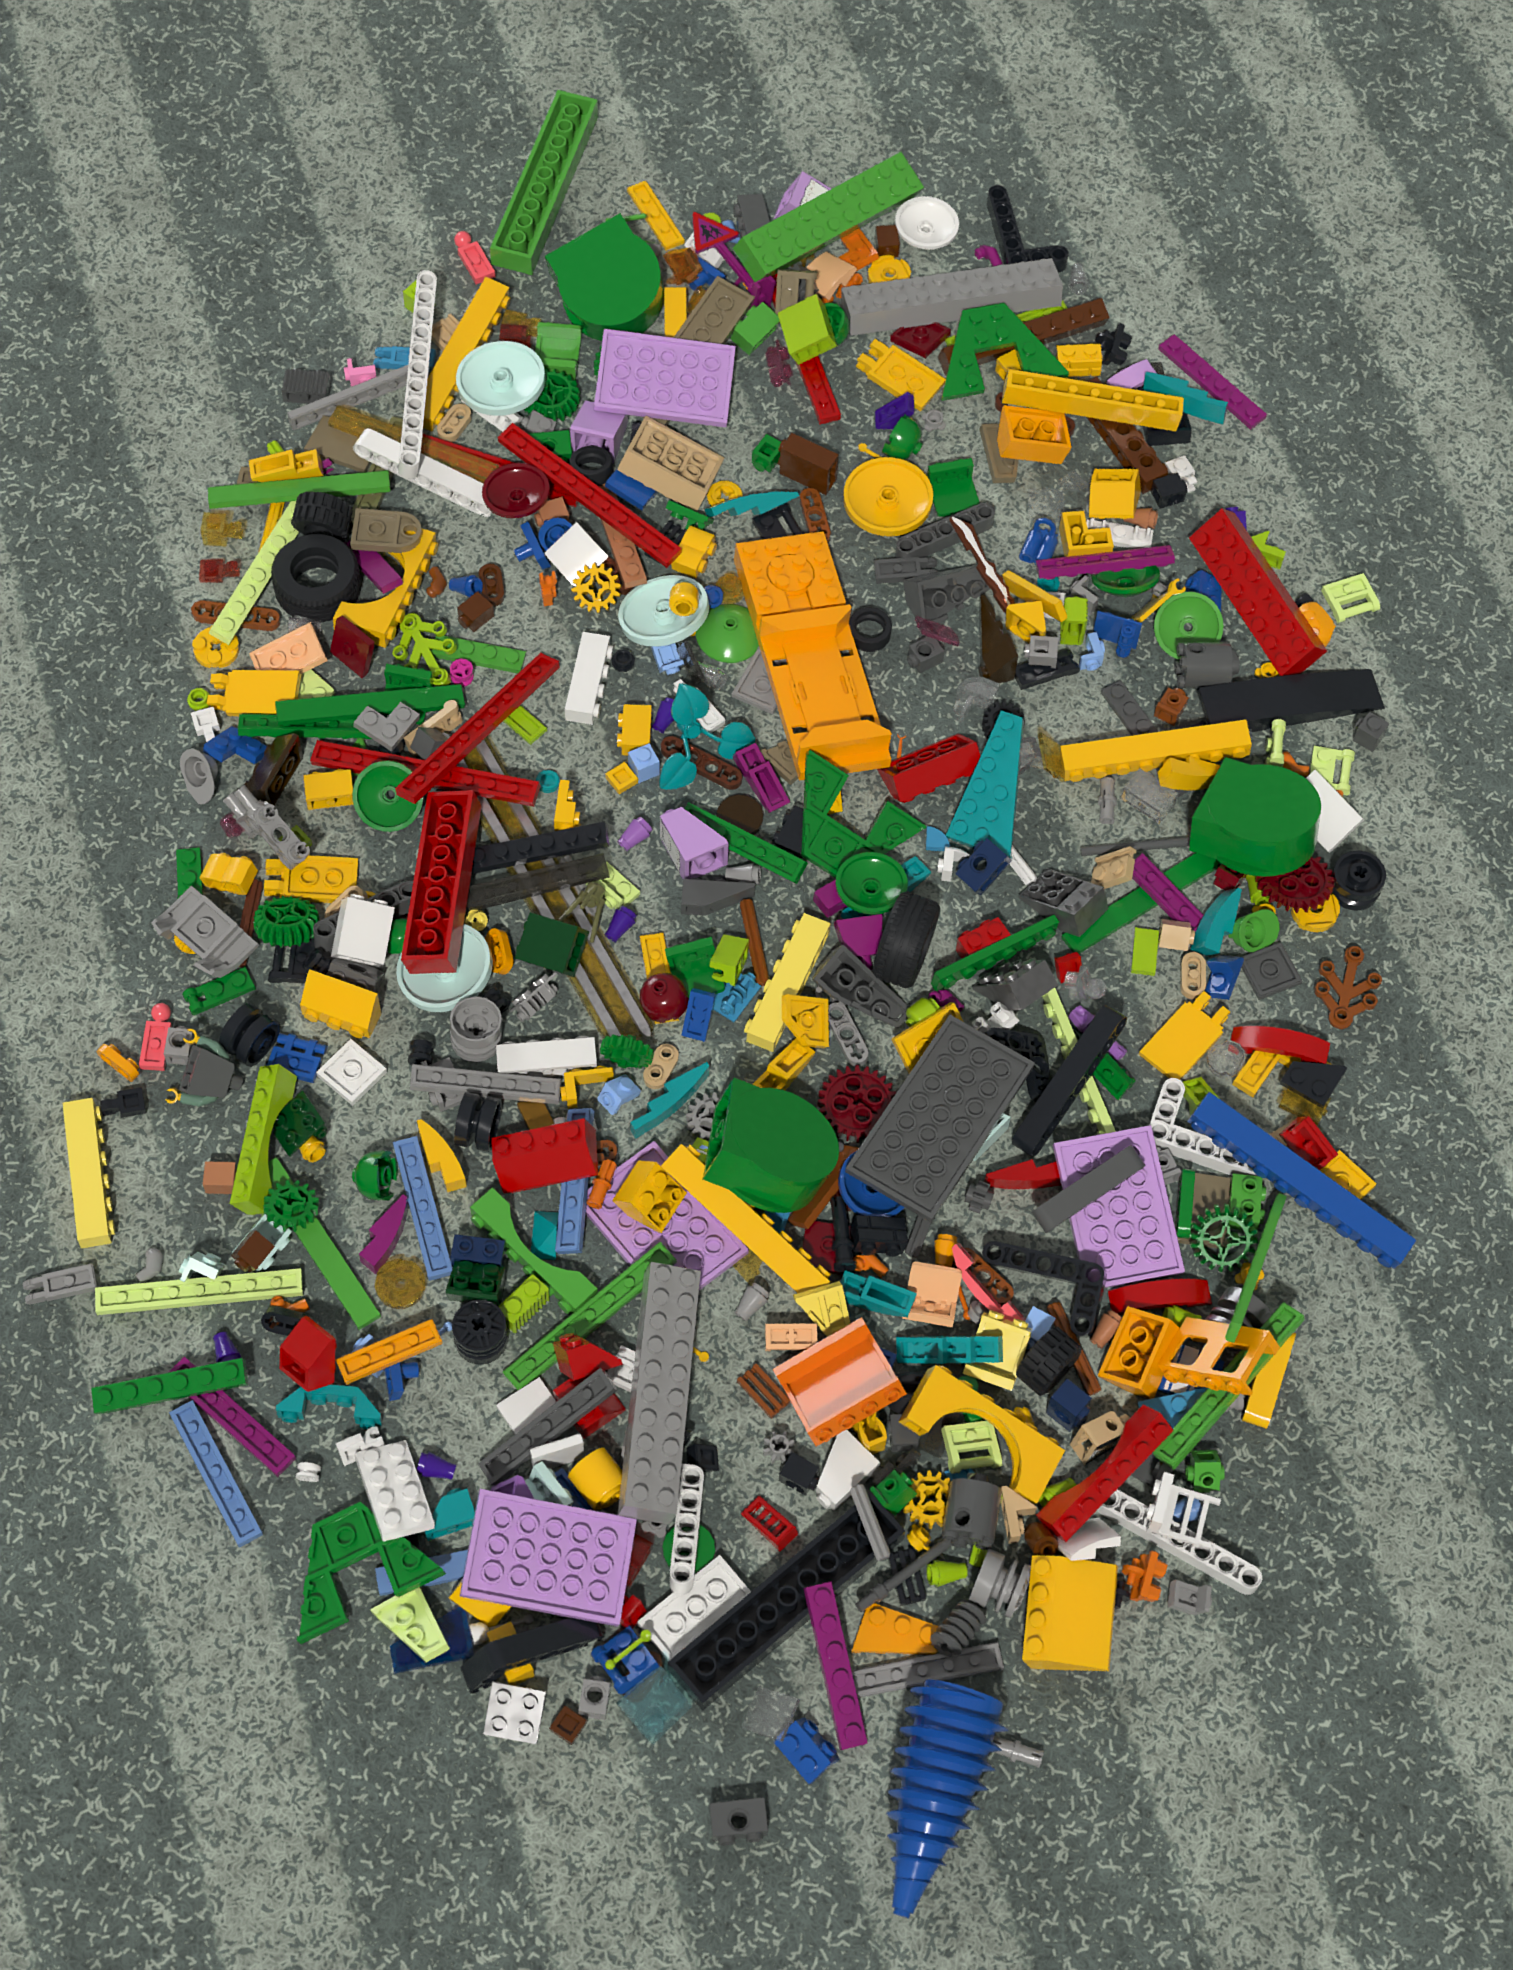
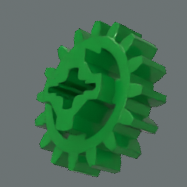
[600,1034,654,1069]
[263,1180,319,1232]

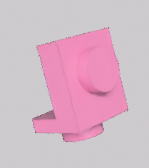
[344,358,376,387]

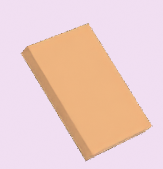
[249,622,328,674]

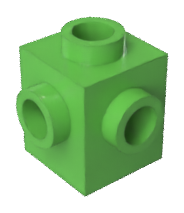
[1185,1450,1225,1493]

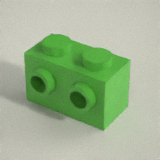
[730,302,780,355]
[1228,1173,1266,1230]

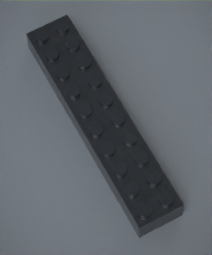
[668,1492,905,1711]

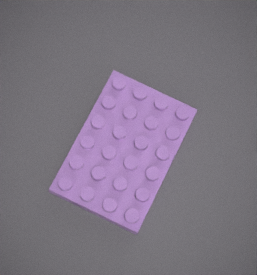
[594,329,736,428]
[1053,1125,1185,1288]
[585,1141,749,1291]
[459,1489,637,1626]

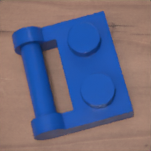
[591,1625,660,1694]

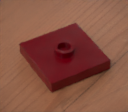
[890,322,951,359]
[330,615,375,678]
[802,1221,853,1275]

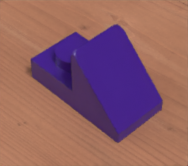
[875,392,914,429]

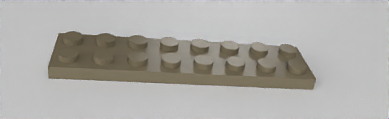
[643,276,755,426]

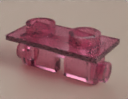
[765,340,793,387]

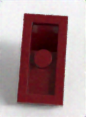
[1213,864,1247,891]

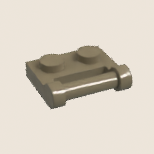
[775,269,817,315]

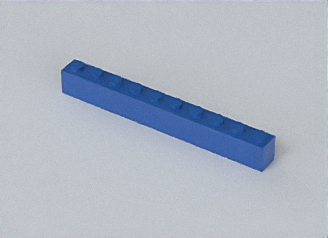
[1187,1092,1416,1268]

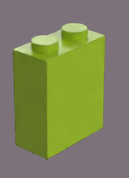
[778,294,837,365]

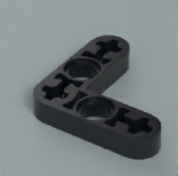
[984,1027,1051,1102]

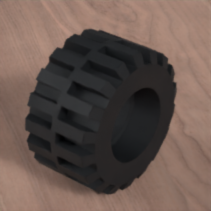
[291,492,353,541]
[1016,1327,1082,1396]

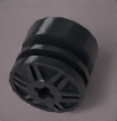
[452,1300,508,1365]

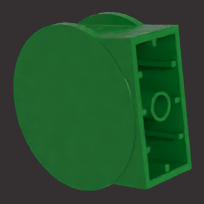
[545,213,664,341]
[1189,757,1321,877]
[703,1078,839,1213]

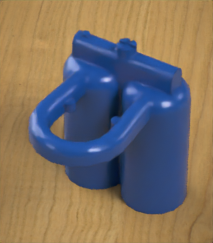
[1019,518,1058,565]

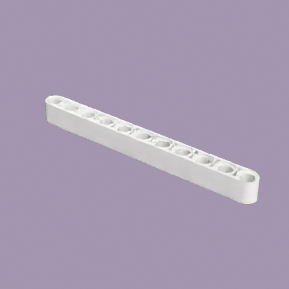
[398,270,437,479]

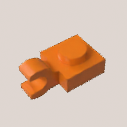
[539,571,557,606]

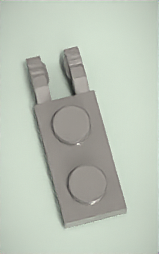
[23,1264,98,1305]

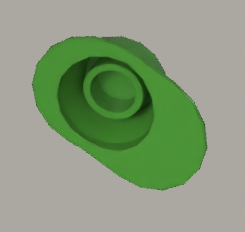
[1228,909,1279,952]

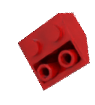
[279,1316,337,1392]

